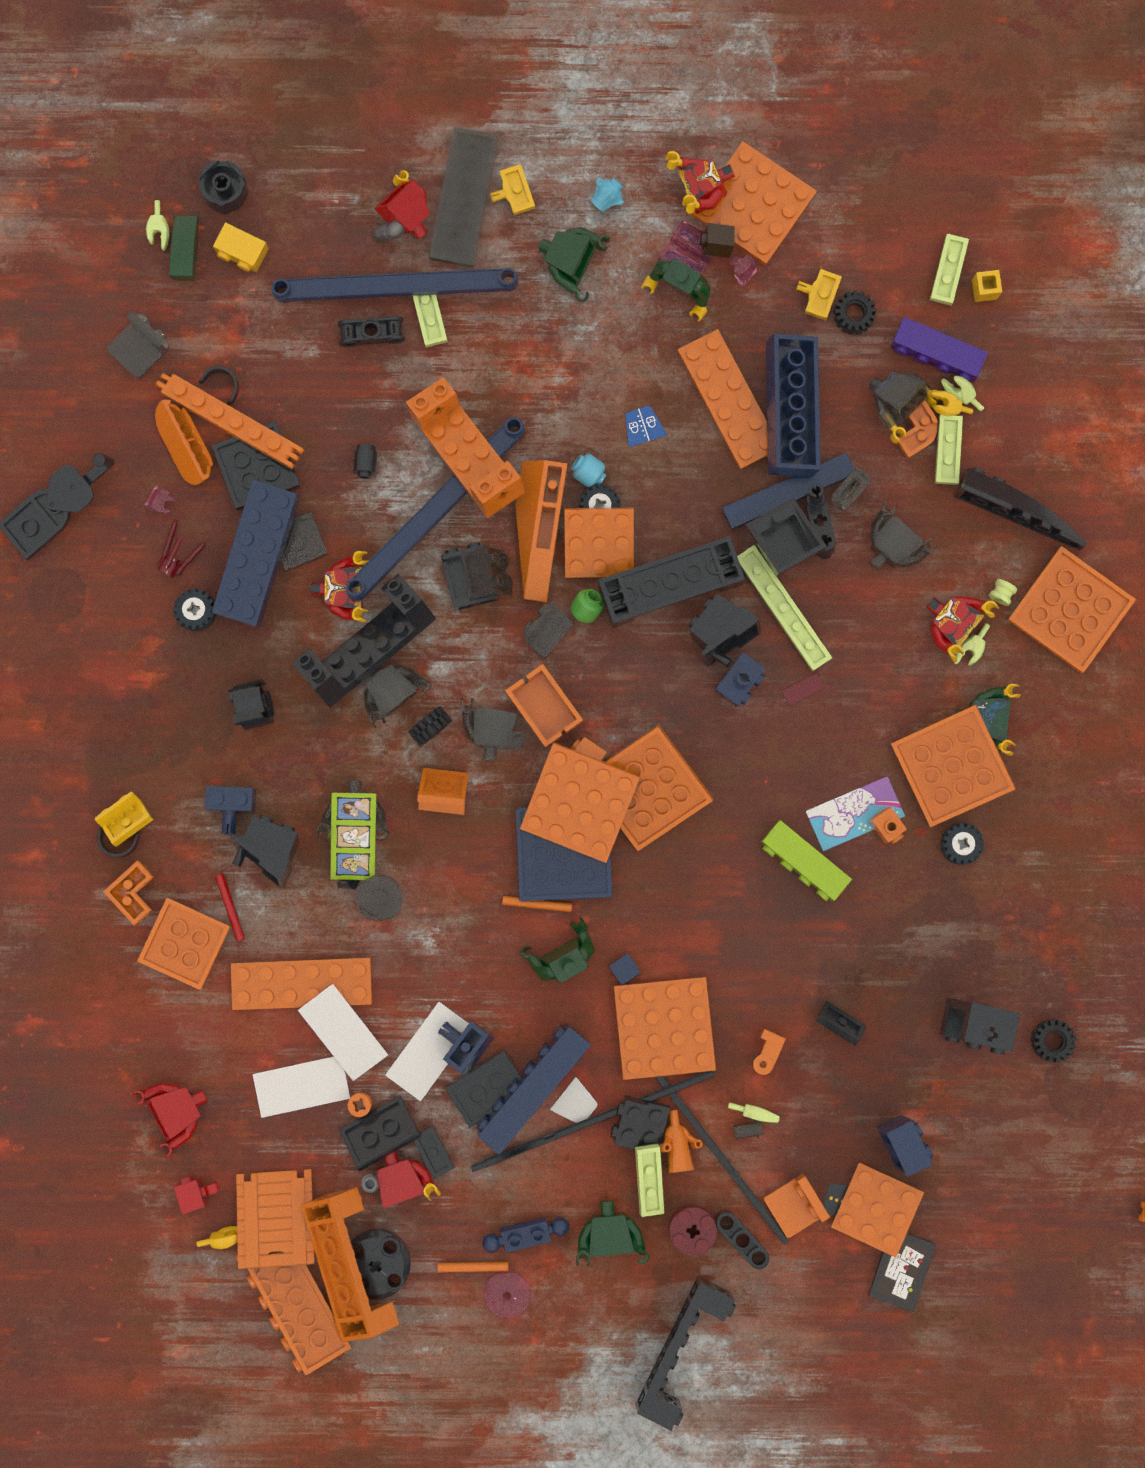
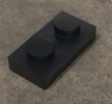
[816,1001,866,1046]
[414,1126,455,1179]

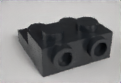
[610,1095,670,1149]

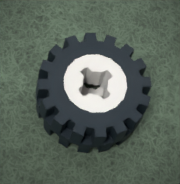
[579,485,620,508]
[173,589,216,631]
[940,823,984,865]

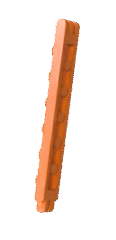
[155,373,304,469]

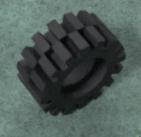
[833,290,876,335]
[408,706,452,746]
[1031,1019,1077,1062]

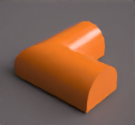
[103,860,154,926]

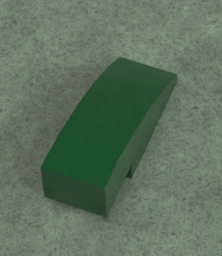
[169,216,198,281]

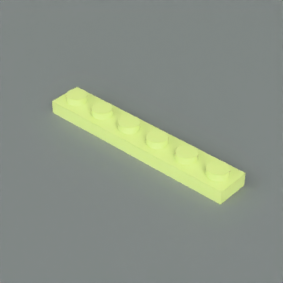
[737,545,832,672]

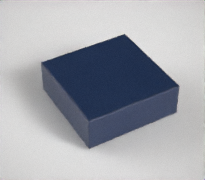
[609,953,641,985]

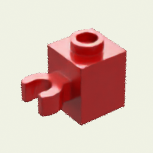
[174,1175,220,1215]

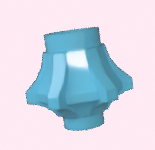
[591,177,624,212]

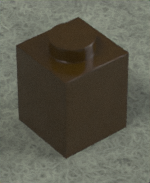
[699,223,735,258]

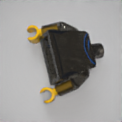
[869,372,939,444]

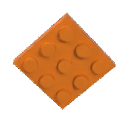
[564,507,634,578]
[137,898,231,990]
[831,1162,924,1257]

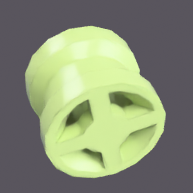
[988,579,1018,606]

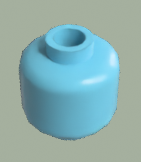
[571,454,606,488]

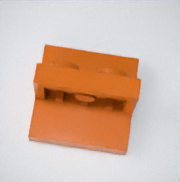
[417,768,469,815]

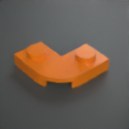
[897,397,938,459]

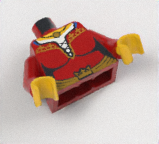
[666,151,735,214]
[311,551,368,623]
[926,596,999,662]

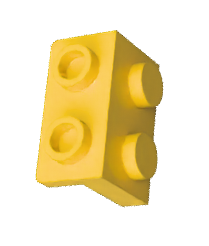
[95,792,154,847]

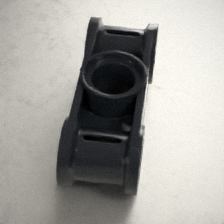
[337,316,405,347]

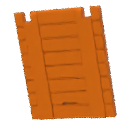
[236,1169,315,1269]

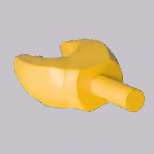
[929,391,973,416]
[197,1226,238,1249]

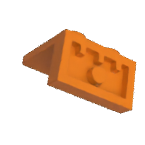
[764,1173,830,1238]

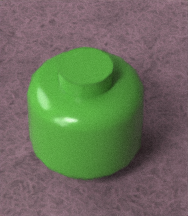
[570,589,604,623]

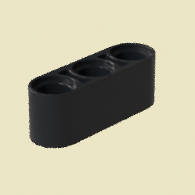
[715,1210,770,1269]

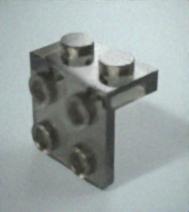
[107,310,170,379]

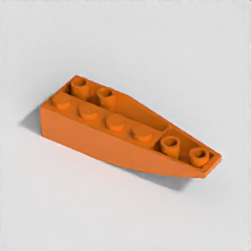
[515,460,567,603]

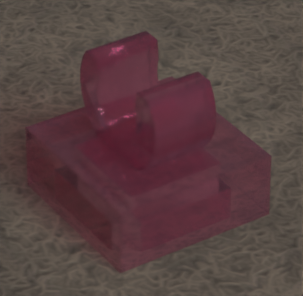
[730,254,758,286]
[145,486,175,513]

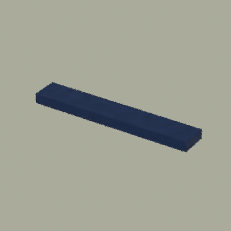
[722,453,856,530]

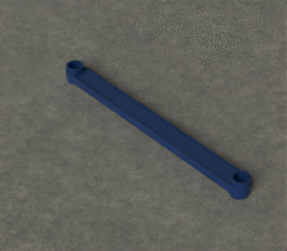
[271,268,519,302]
[345,417,525,602]

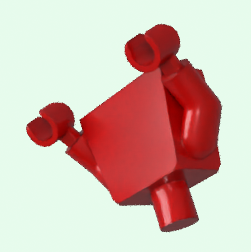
[133,1083,207,1157]

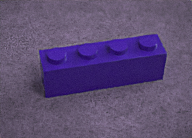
[891,317,988,382]

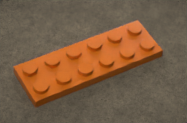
[677,329,768,470]
[231,958,373,1010]

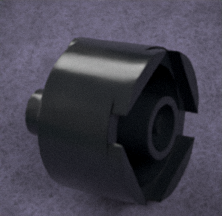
[199,160,248,214]
[228,679,275,730]

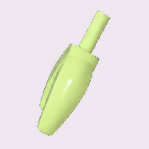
[146,200,170,251]
[941,376,984,411]
[954,623,990,665]
[728,1102,779,1123]

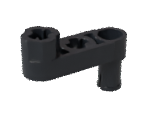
[806,483,835,559]

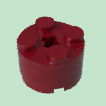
[668,1204,717,1256]

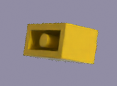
[213,222,269,273]

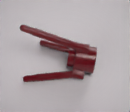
[157,521,205,578]

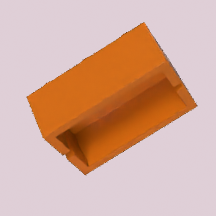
[505,664,583,749]

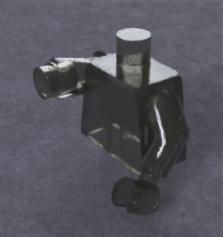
[460,698,526,762]

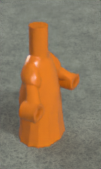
[660,1110,703,1173]

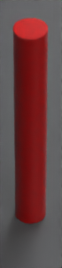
[215,873,245,942]

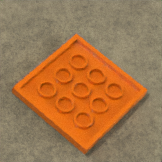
[691,141,817,266]
[1007,546,1136,674]
[891,705,1016,827]
[605,725,713,851]
[520,742,640,863]
[613,977,716,1080]

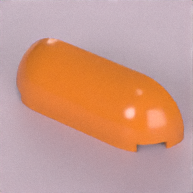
[155,400,213,485]

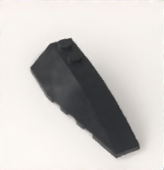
[954,467,1086,551]

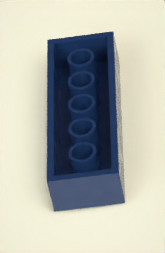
[766,334,821,477]
[212,480,301,627]
[477,1023,591,1155]

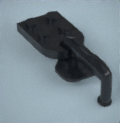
[0,453,115,560]

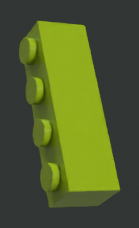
[761,820,852,902]

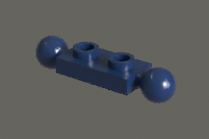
[482,1217,569,1253]

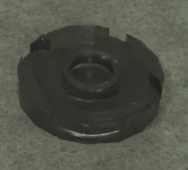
[357,875,403,921]

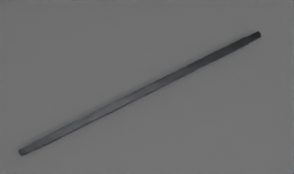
[471,1071,715,1172]
[655,1076,789,1245]

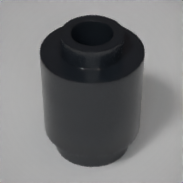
[353,444,377,479]

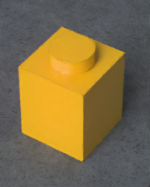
[972,270,1002,302]

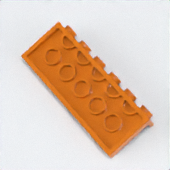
[235,1248,351,1375]

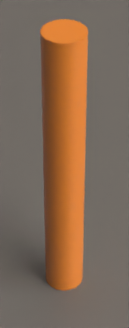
[502,896,572,912]
[438,1262,508,1273]

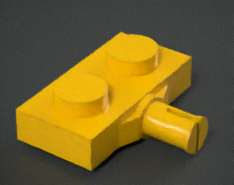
[490,164,535,215]
[796,269,842,321]

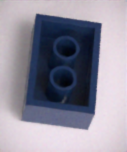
[877,1115,934,1177]

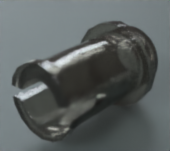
[733,1120,764,1140]

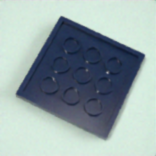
[516,808,612,901]

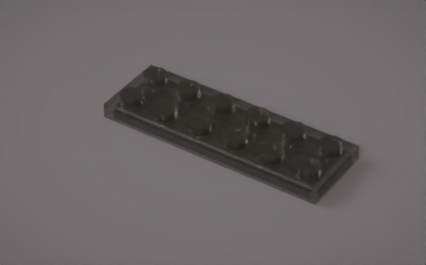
[429,127,498,268]

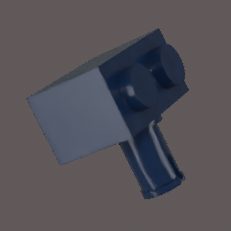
[714,652,765,708]
[205,786,256,834]
[438,1021,495,1075]

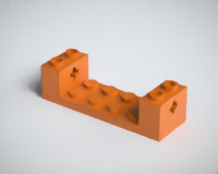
[406,377,525,518]
[301,1187,399,1342]

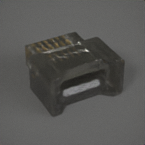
[830,467,871,512]

